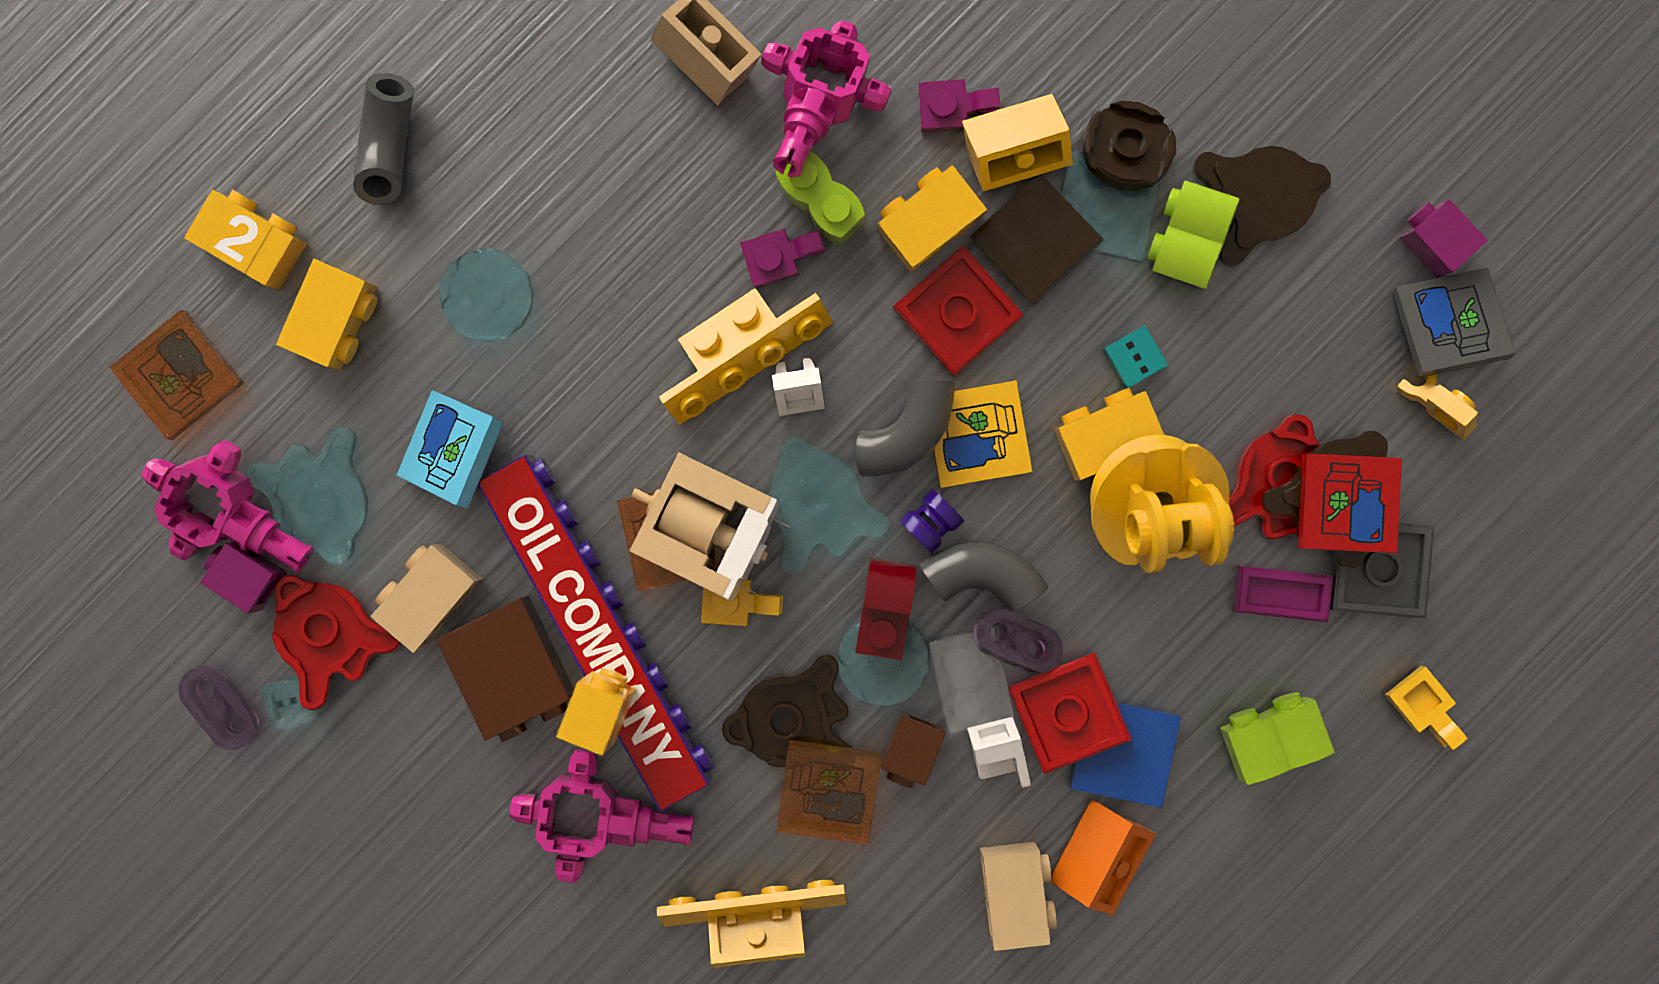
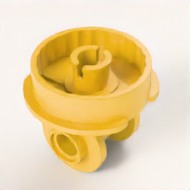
[1090,434,1234,573]

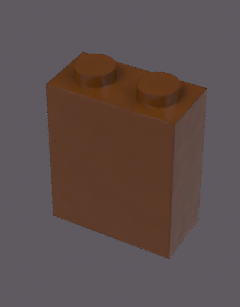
[436,595,574,742]

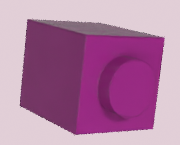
[1400,199,1488,278]
[200,543,287,614]

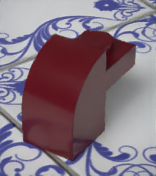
[855,557,916,661]

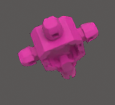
[761,20,892,177]
[141,440,314,573]
[509,749,694,883]

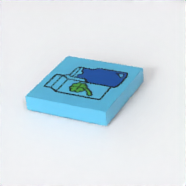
[397,390,504,509]

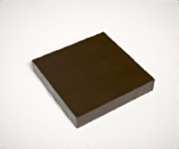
[970,174,1104,306]

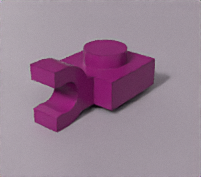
[919,79,1000,132]
[740,229,826,289]

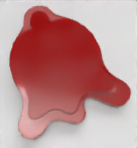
[1229,414,1320,540]
[272,575,401,711]

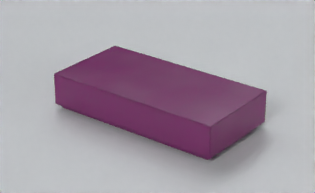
[1232,565,1333,622]

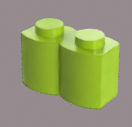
[775,151,865,246]
[1147,181,1240,289]
[1220,692,1335,785]

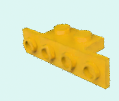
[659,288,833,425]
[657,880,847,968]

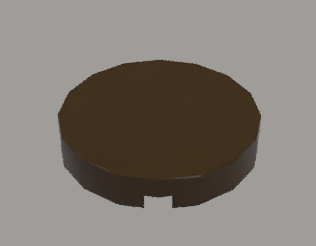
[1082,101,1176,191]

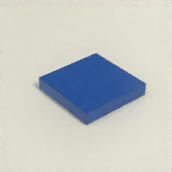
[1069,702,1181,808]

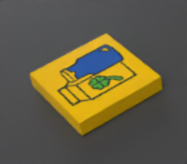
[933,380,1033,488]

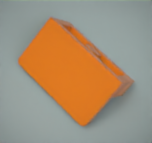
[1051,800,1156,916]

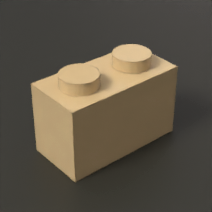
[651,0,762,106]
[370,543,483,653]
[980,841,1057,951]

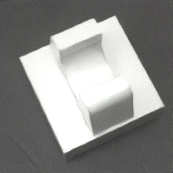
[772,358,825,416]

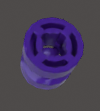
[899,488,964,554]

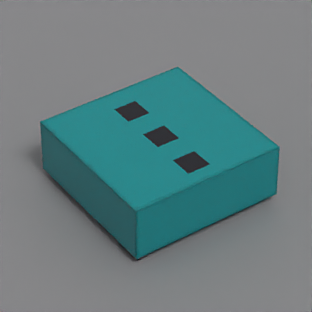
[1102,325,1168,389]

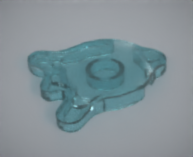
[244,427,368,563]
[769,437,889,574]

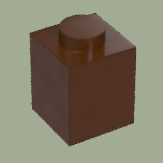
[880,710,946,788]

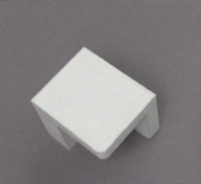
[967,717,1031,788]

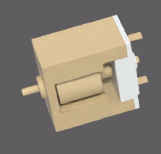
[630,452,790,602]

